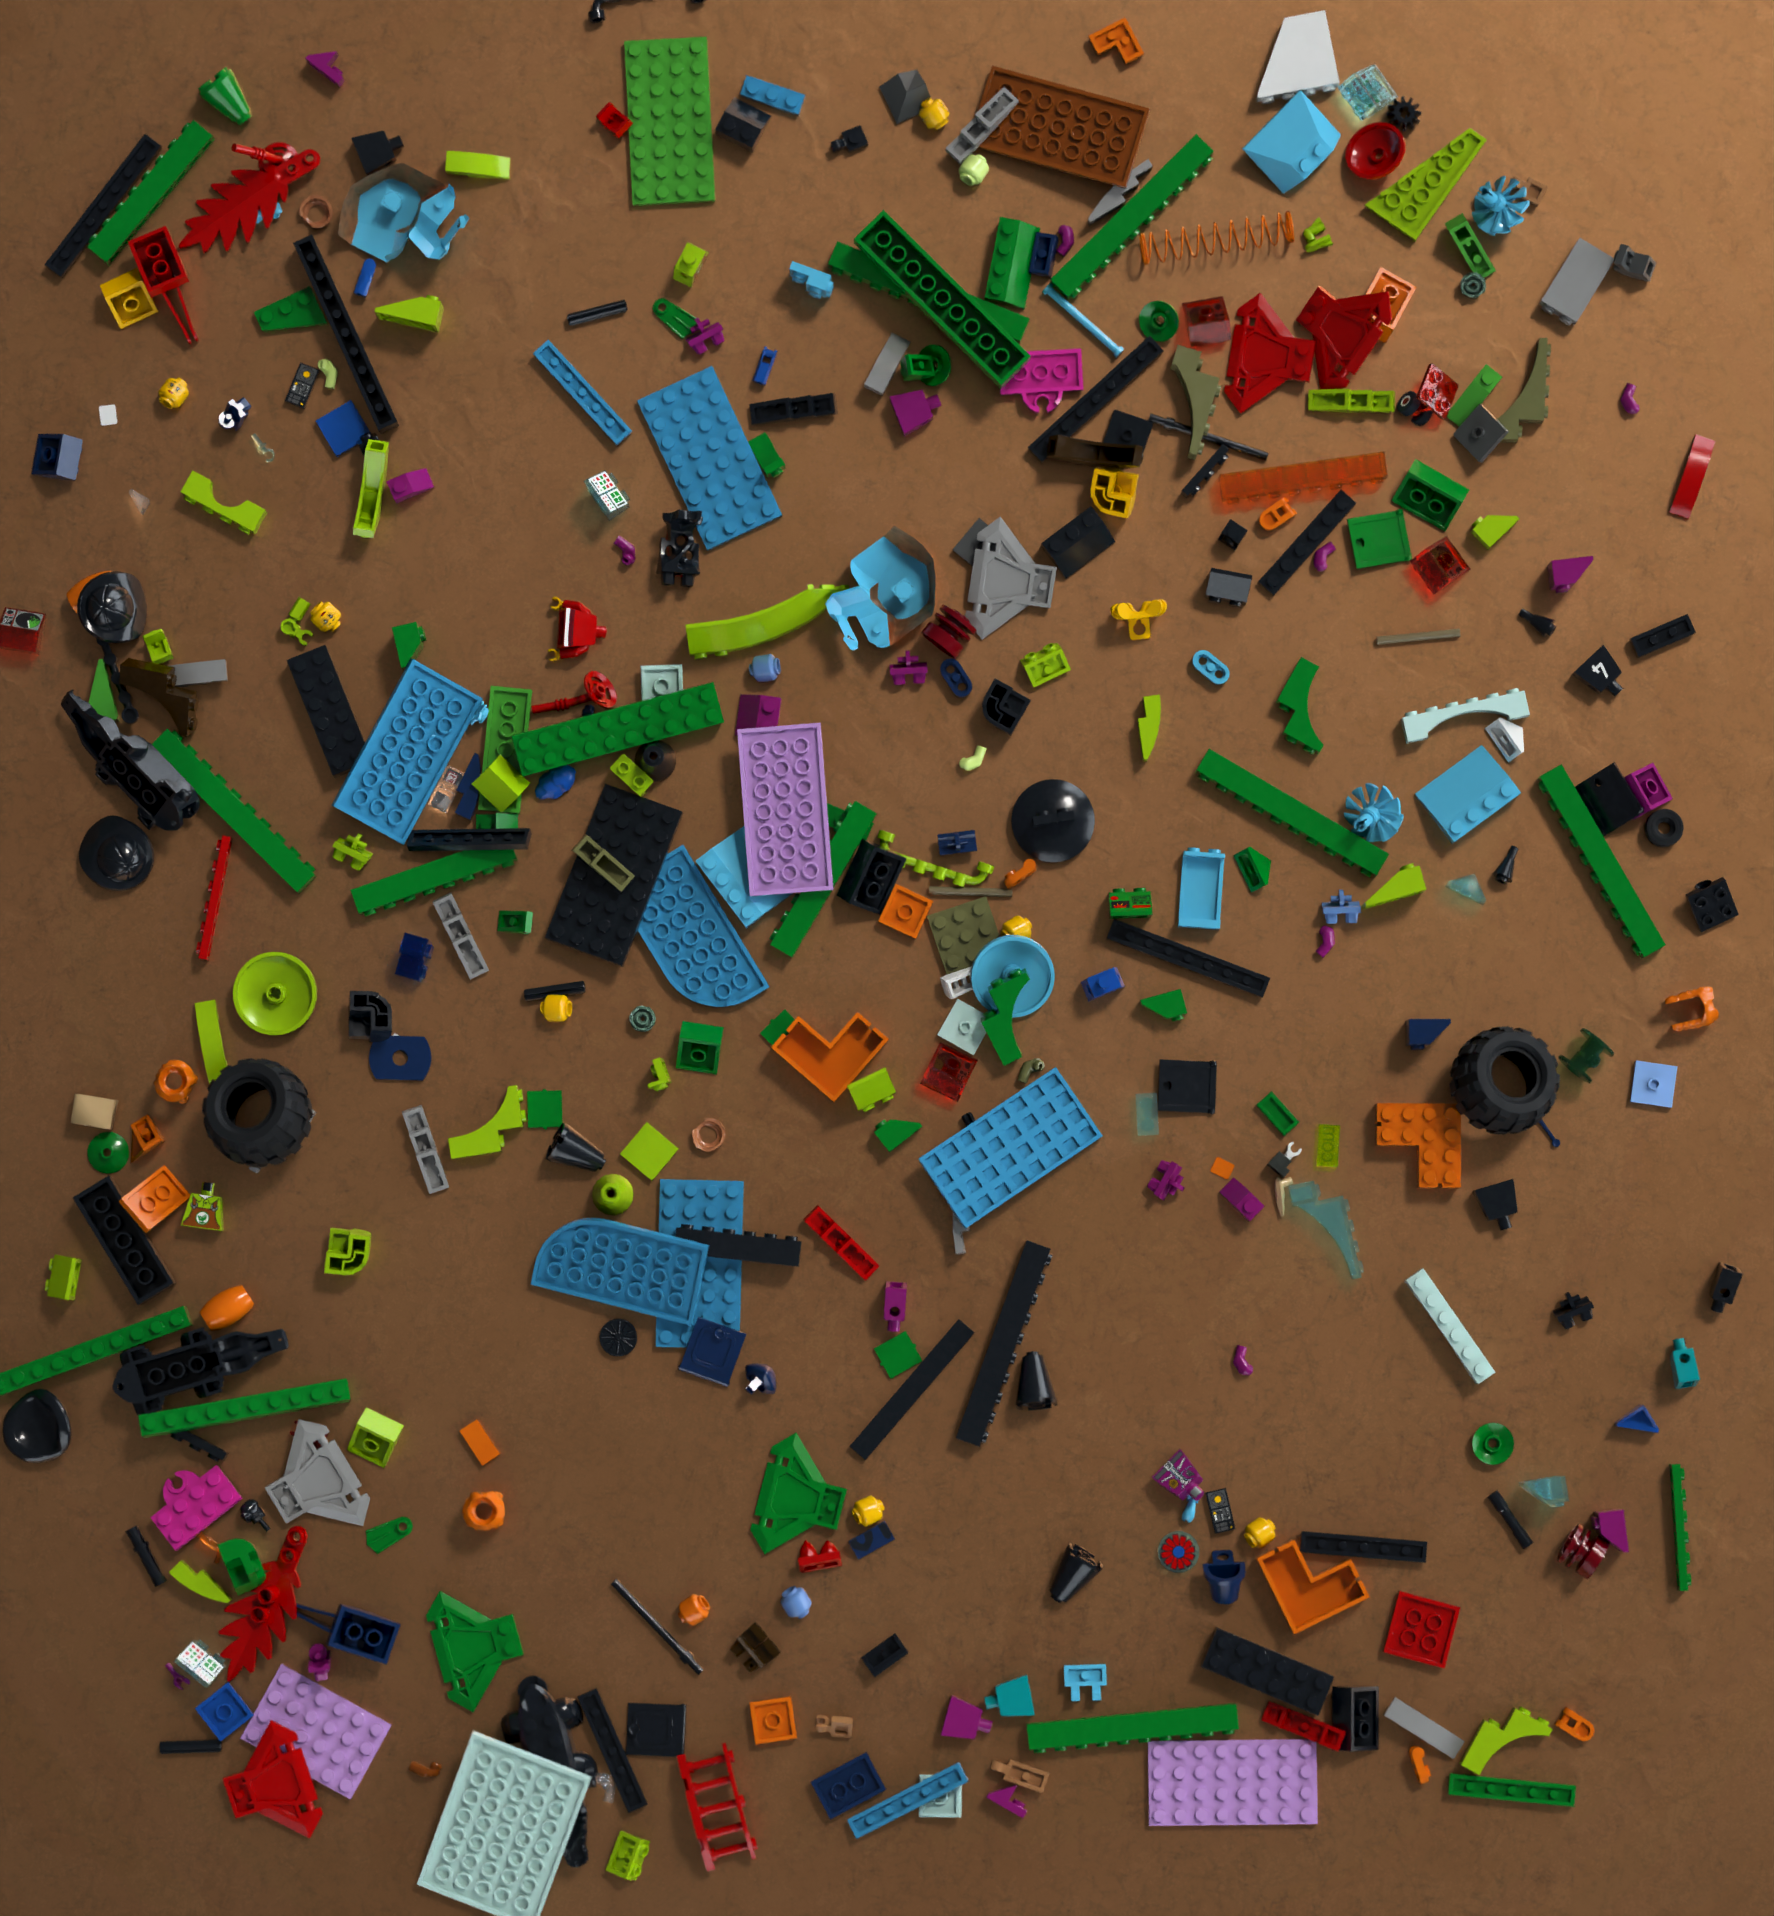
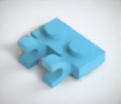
[1064,1664,1107,1701]

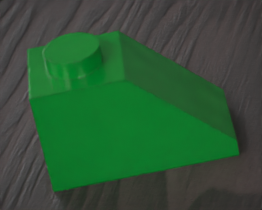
[900,354,935,382]
[1140,989,1187,1022]
[874,1119,922,1153]

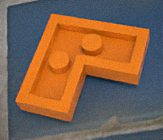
[1088,17,1144,64]

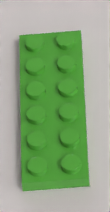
[478,686,533,814]

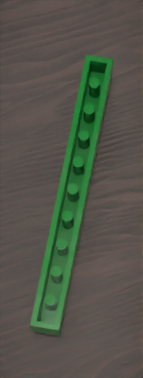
[1050,134,1214,300]
[828,241,1030,345]
[152,729,316,894]
[1196,749,1389,878]
[1537,764,1666,959]
[0,1306,193,1397]
[138,1378,351,1439]
[1026,1703,1239,1753]

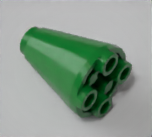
[198,67,252,125]

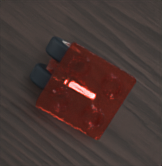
[1397,363,1459,426]

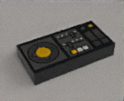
[285,362,320,409]
[1205,1488,1236,1534]

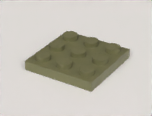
[927,896,1000,975]

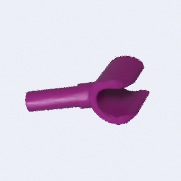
[165,1663,190,1690]

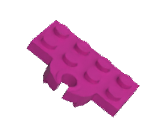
[1000,349,1083,413]
[150,1465,243,1551]

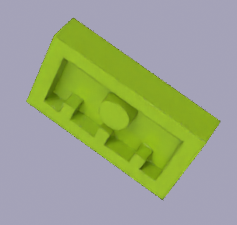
[1020,643,1071,688]
[610,754,654,797]
[647,1058,671,1092]
[606,1831,650,1881]

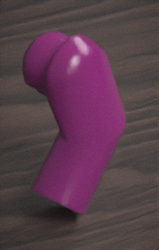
[1056,225,1075,257]
[1621,383,1640,414]
[614,535,636,565]
[1313,541,1336,572]
[1316,925,1335,958]
[1233,1345,1253,1375]

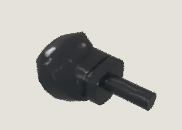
[240,1499,271,1532]

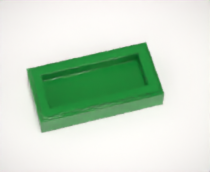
[1256,1091,1299,1136]

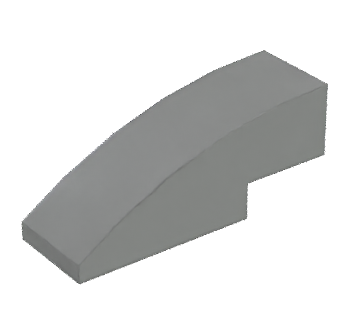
[864,333,911,396]

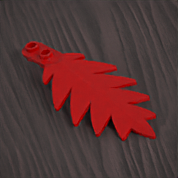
[179,149,320,253]
[218,1526,307,1682]

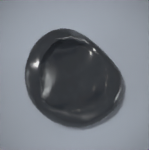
[77,571,147,643]
[79,815,154,891]
[2,1389,72,1463]

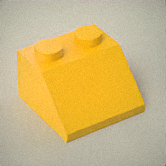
[100,268,158,329]

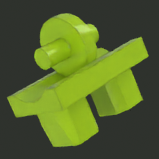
[333,833,373,871]

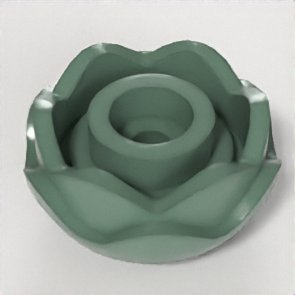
[1460,272,1486,298]
[629,1006,656,1032]

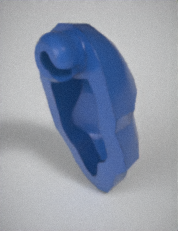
[535,765,576,799]

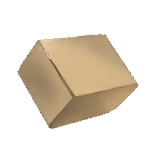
[71,1094,119,1130]

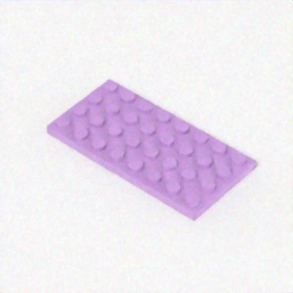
[737,723,834,896]
[1148,1739,1318,1826]

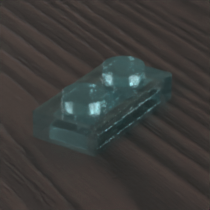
[1135,1093,1159,1136]

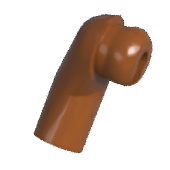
[409,1761,442,1777]

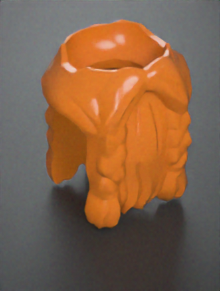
[1665,986,1719,1032]
[153,1060,198,1104]
[462,1491,505,1531]

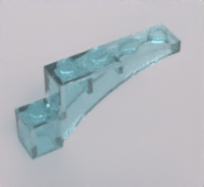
[1288,1180,1364,1279]

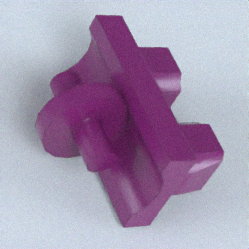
[685,317,725,355]
[889,650,928,685]
[1147,1160,1185,1200]
[308,1643,331,1681]

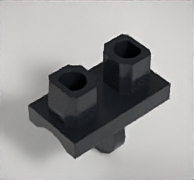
[1552,1292,1594,1329]

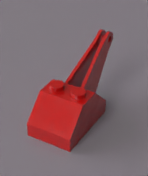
[128,226,199,344]

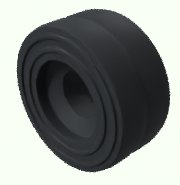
[1644,809,1684,847]

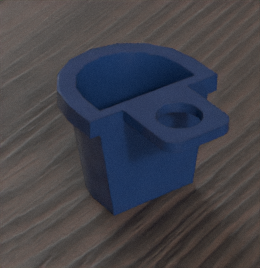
[1203,1550,1246,1604]

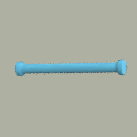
[1042,283,1124,358]

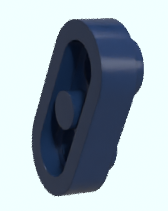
[940,658,972,698]

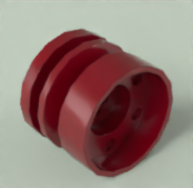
[921,605,977,659]
[1556,1523,1610,1579]

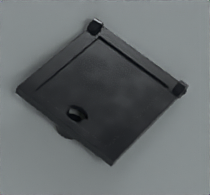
[1575,762,1644,837]
[1158,1059,1217,1115]
[626,1703,687,1757]

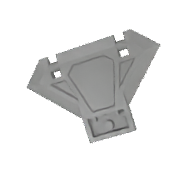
[965,517,1057,640]
[265,1419,370,1526]

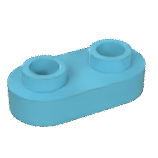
[1192,650,1230,685]

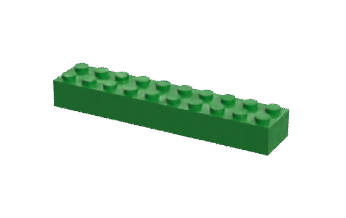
[854,210,1031,389]
[511,682,724,777]

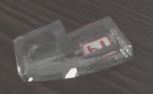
[428,765,464,813]

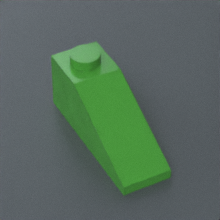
[1445,213,1496,278]
[1446,364,1502,427]
[88,659,120,722]

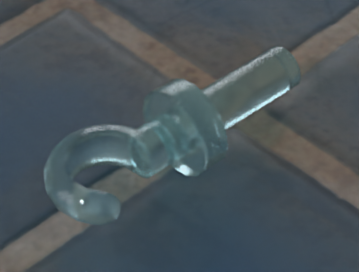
[251,433,275,462]

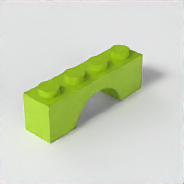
[181,470,267,535]

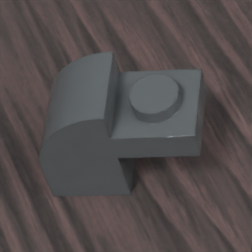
[1613,244,1656,282]

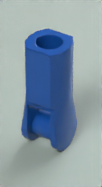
[354,258,376,297]
[752,346,778,385]

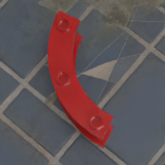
[677,1743,758,1872]

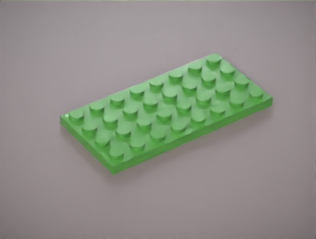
[624,37,715,206]

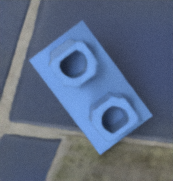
[1322,889,1361,924]

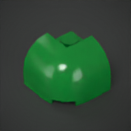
[217,1538,266,1596]

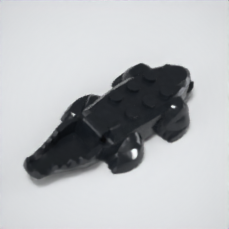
[501,1676,598,1867]

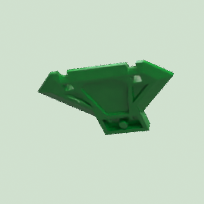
[750,1432,848,1554]
[426,1591,524,1712]

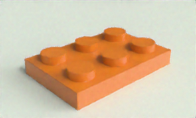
[118,1165,190,1233]

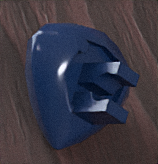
[745,1363,776,1395]

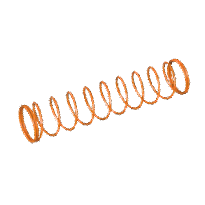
[1139,210,1294,265]

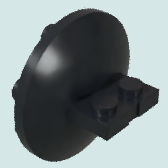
[1011,779,1095,863]

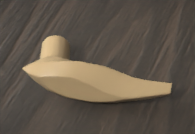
[1275,1176,1293,1216]

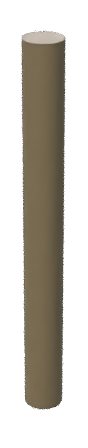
[1377,629,1460,645]
[929,886,1012,897]

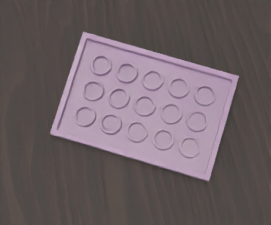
[240,1664,392,1800]

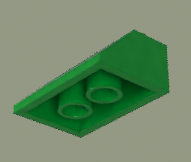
[1391,459,1469,531]

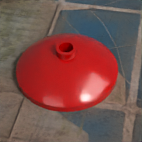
[1345,122,1406,180]

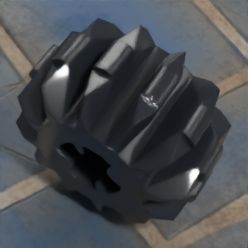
[1386,96,1422,132]

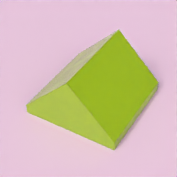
[471,754,530,813]

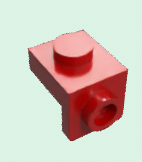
[596,102,633,138]

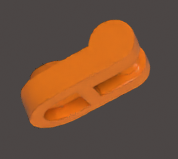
[1259,497,1297,531]
[1003,859,1037,889]
[1555,1707,1594,1741]
[1408,1745,1431,1785]

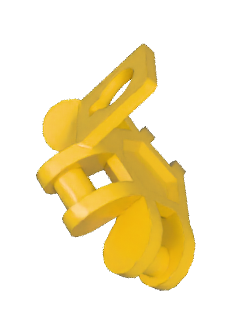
[1110,599,1167,640]

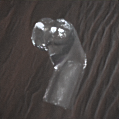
[595,1773,616,1803]

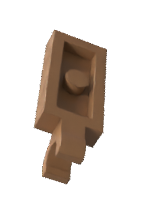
[991,1759,1050,1793]

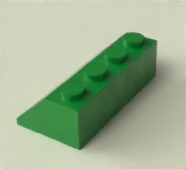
[984,217,1040,310]

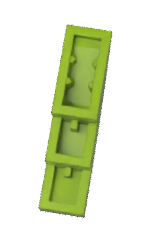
[1308,389,1395,413]

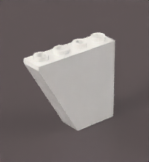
[1256,10,1339,104]

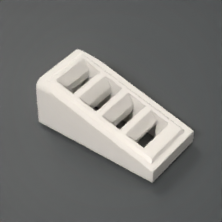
[940,966,973,1000]

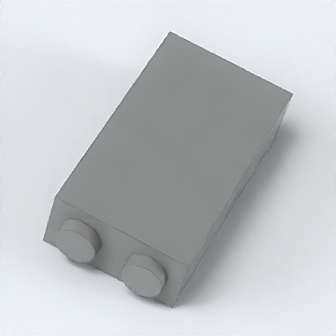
[1539,238,1614,325]

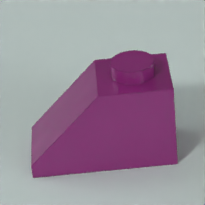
[386,468,435,504]
[1219,1177,1265,1222]

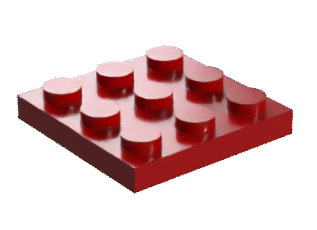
[1383,1591,1461,1669]

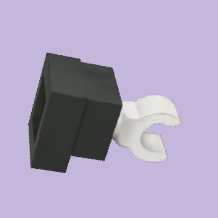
[1267,1142,1302,1178]

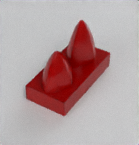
[798,1540,842,1573]

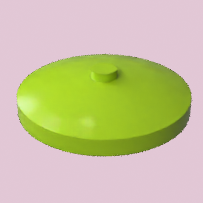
[233,952,317,1035]

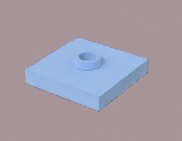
[1630,1060,1678,1108]

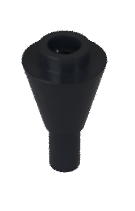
[1519,608,1556,638]
[1493,846,1519,884]

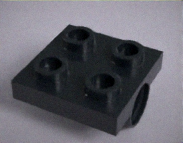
[1685,877,1739,932]

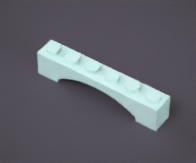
[1401,688,1530,744]
[1404,1268,1495,1384]

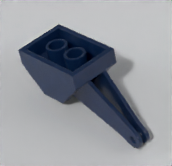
[284,1603,401,1665]

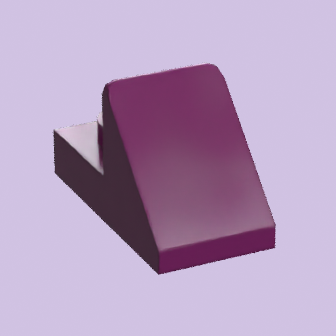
[305,51,345,87]
[986,1784,1027,1818]

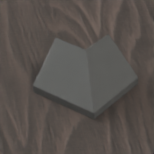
[879,69,931,124]

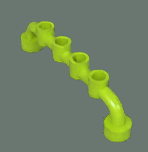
[877,830,995,887]

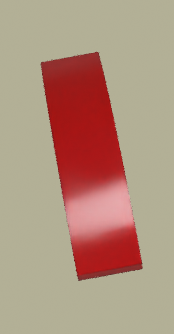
[1669,434,1715,519]
[1261,1701,1346,1752]

